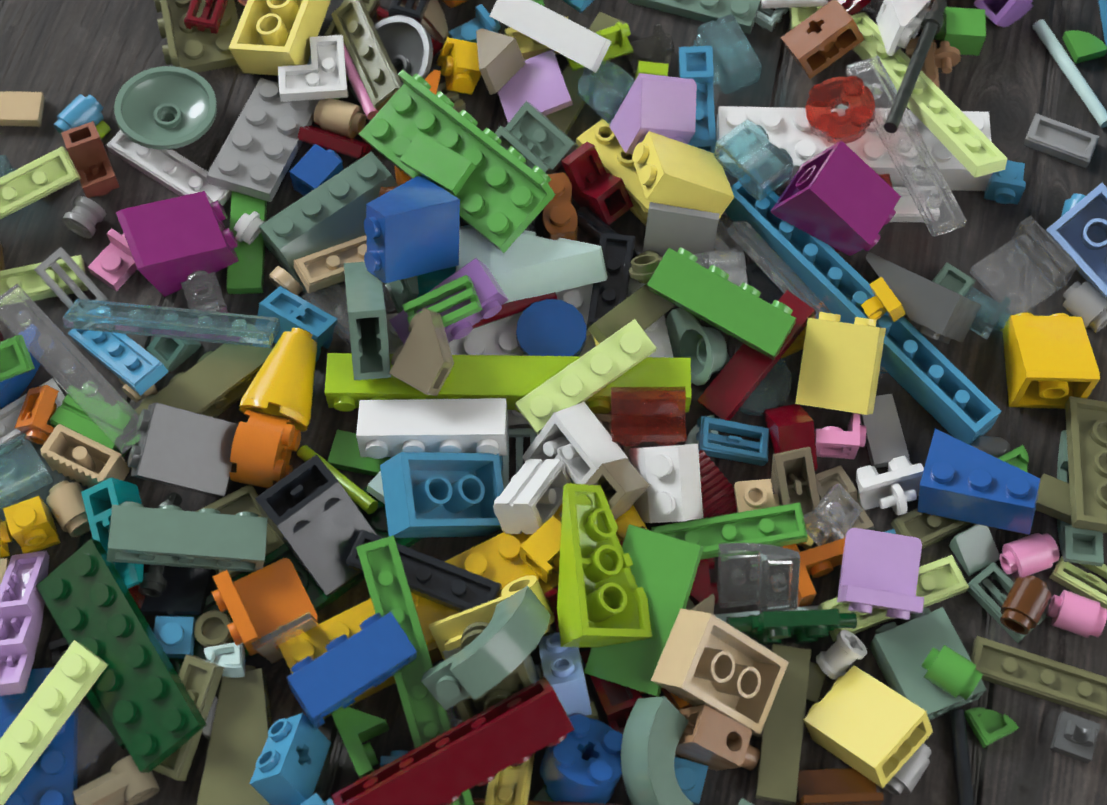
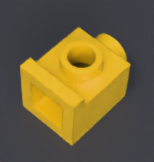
[437,37,481,95]
[3,496,61,554]
[520,516,561,584]

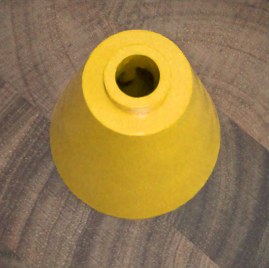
[239,328,317,432]

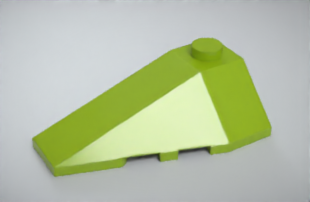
[557,483,652,648]

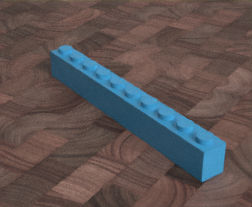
[724,171,1001,445]

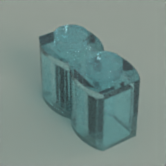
[714,120,794,201]

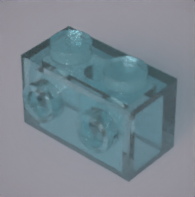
[577,61,635,124]

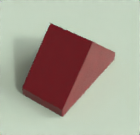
[763,404,818,471]

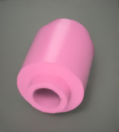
[999,533,1060,579]
[1047,590,1107,638]

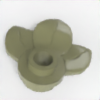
[629,250,663,284]

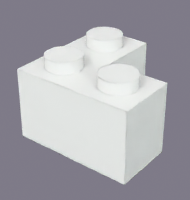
[522,402,628,484]

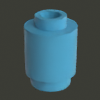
[53,94,104,135]

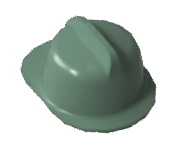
[665,308,730,386]

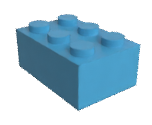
[380,452,504,538]

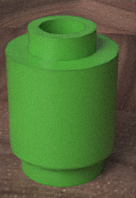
[921,645,983,700]

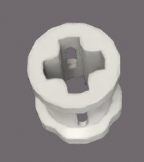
[816,630,867,680]

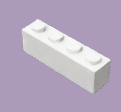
[356,398,508,459]

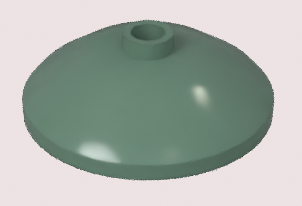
[114,66,217,150]

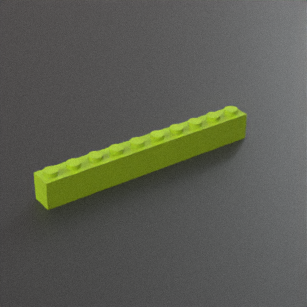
[325,353,691,416]

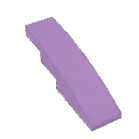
[0,551,49,696]

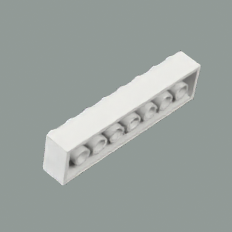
[715,106,992,191]

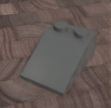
[866,252,981,344]

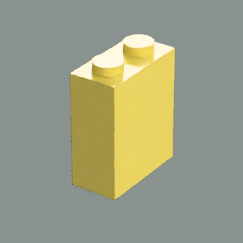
[632,131,735,219]
[795,312,886,415]
[803,665,933,788]

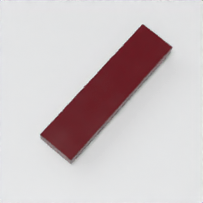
[697,290,816,421]

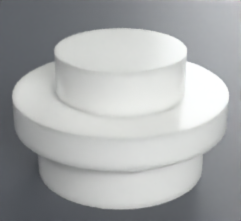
[234,211,264,245]

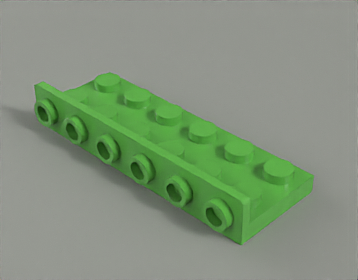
[359,70,556,253]

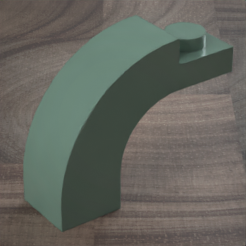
[421,586,551,711]
[621,696,694,805]

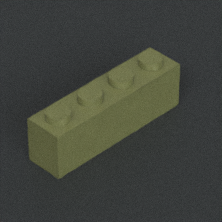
[134,325,272,418]

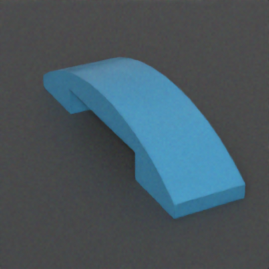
[679,46,718,155]

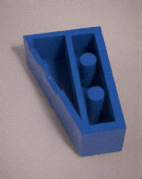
[918,429,1040,535]
[287,612,417,730]

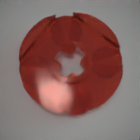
[806,76,876,144]

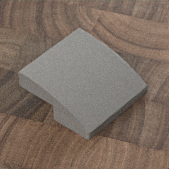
[643,202,720,269]

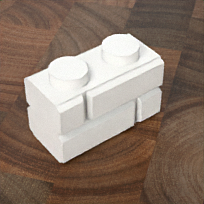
[493,459,572,534]

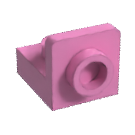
[88,229,137,292]
[815,413,866,459]

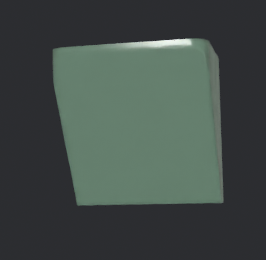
[146,322,201,372]
[949,524,1000,576]

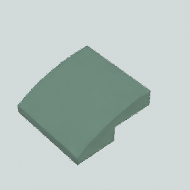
[495,101,578,174]

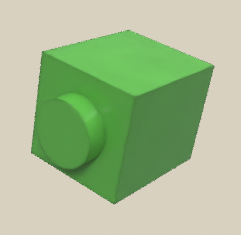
[934,7,986,56]

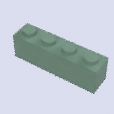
[107,502,268,572]

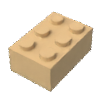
[651,608,789,734]

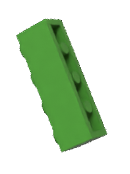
[647,247,796,360]

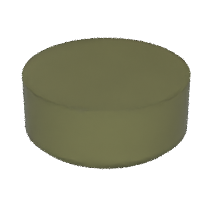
[194,610,233,648]

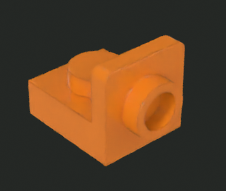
[14,385,59,445]

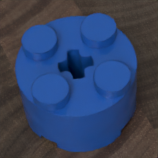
[539,714,623,804]

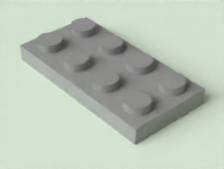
[206,78,321,202]

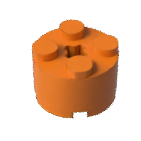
[230,410,301,489]

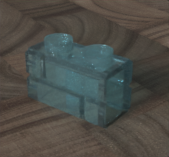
[694,14,762,94]

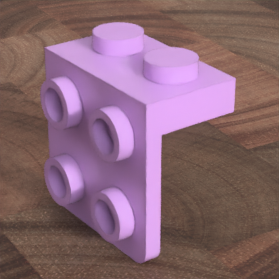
[837,528,924,620]

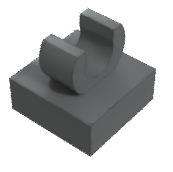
[1050,711,1101,764]

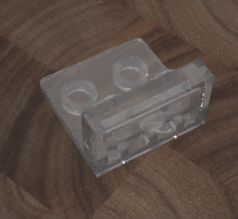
[970,215,1078,316]

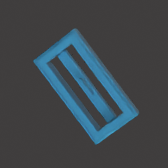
[696,416,769,466]

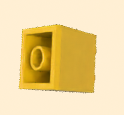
[1002,312,1100,408]

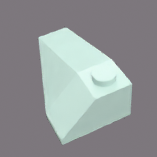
[456,225,607,304]

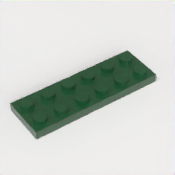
[36,539,207,773]

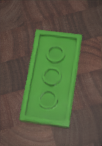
[584,524,704,697]

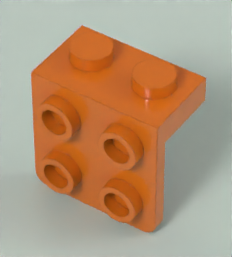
[211,558,318,656]

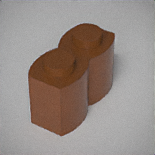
[539,172,578,241]

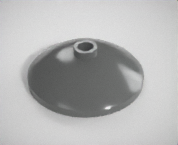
[348,16,433,103]

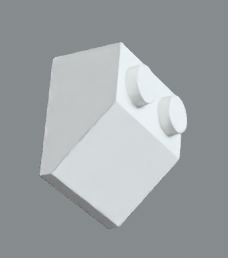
[629,444,703,523]

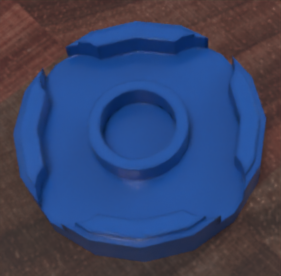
[516,299,587,356]

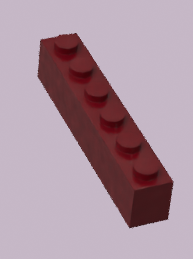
[332,677,575,805]

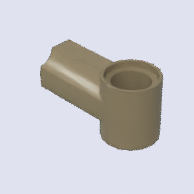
[73,755,160,805]

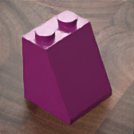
[770,140,901,256]
[116,191,239,297]

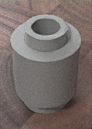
[1062,281,1107,333]
[884,743,932,796]

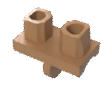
[906,36,961,89]

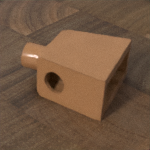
[675,704,760,771]

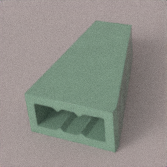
[344,262,391,381]

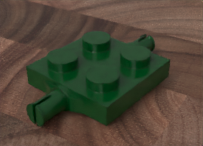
[726,609,857,645]

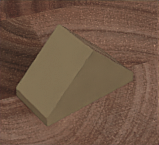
[476,29,526,95]
[771,447,823,523]

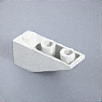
[876,0,931,56]

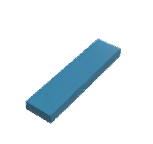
[68,311,169,396]

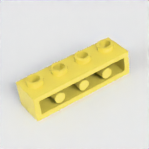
[576,116,654,226]

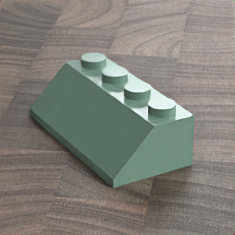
[260,151,398,293]

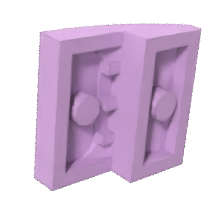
[498,49,573,123]

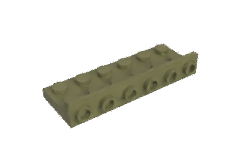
[154,0,239,73]

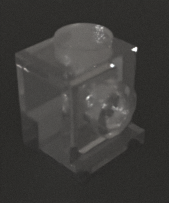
[181,271,231,330]

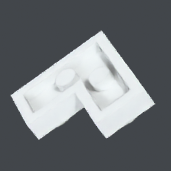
[278,35,348,102]

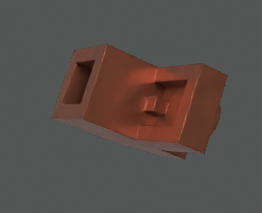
[61,121,120,198]

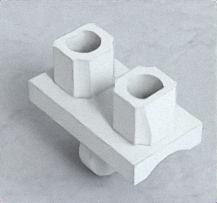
[856,455,924,516]

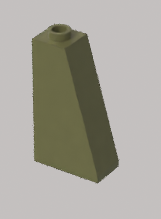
[197,666,272,805]

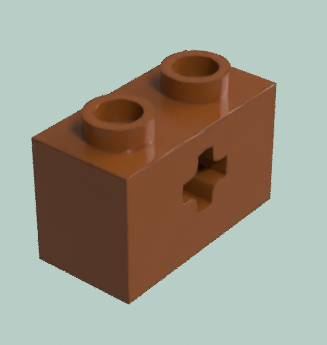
[781,0,865,79]

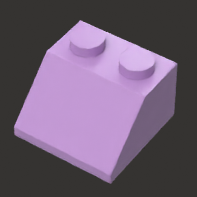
[609,73,697,154]

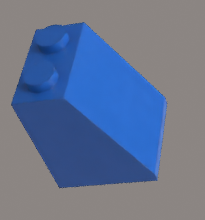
[364,176,460,284]

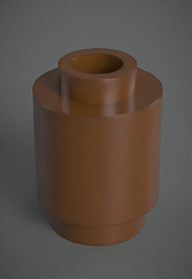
[1000,575,1051,635]

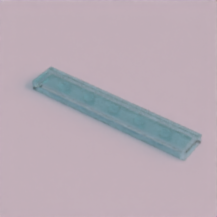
[63,299,281,348]

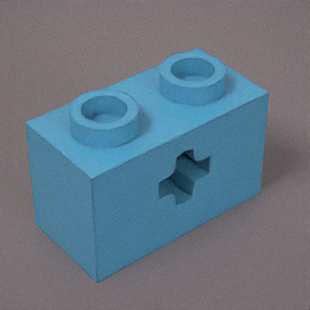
[249,713,331,805]

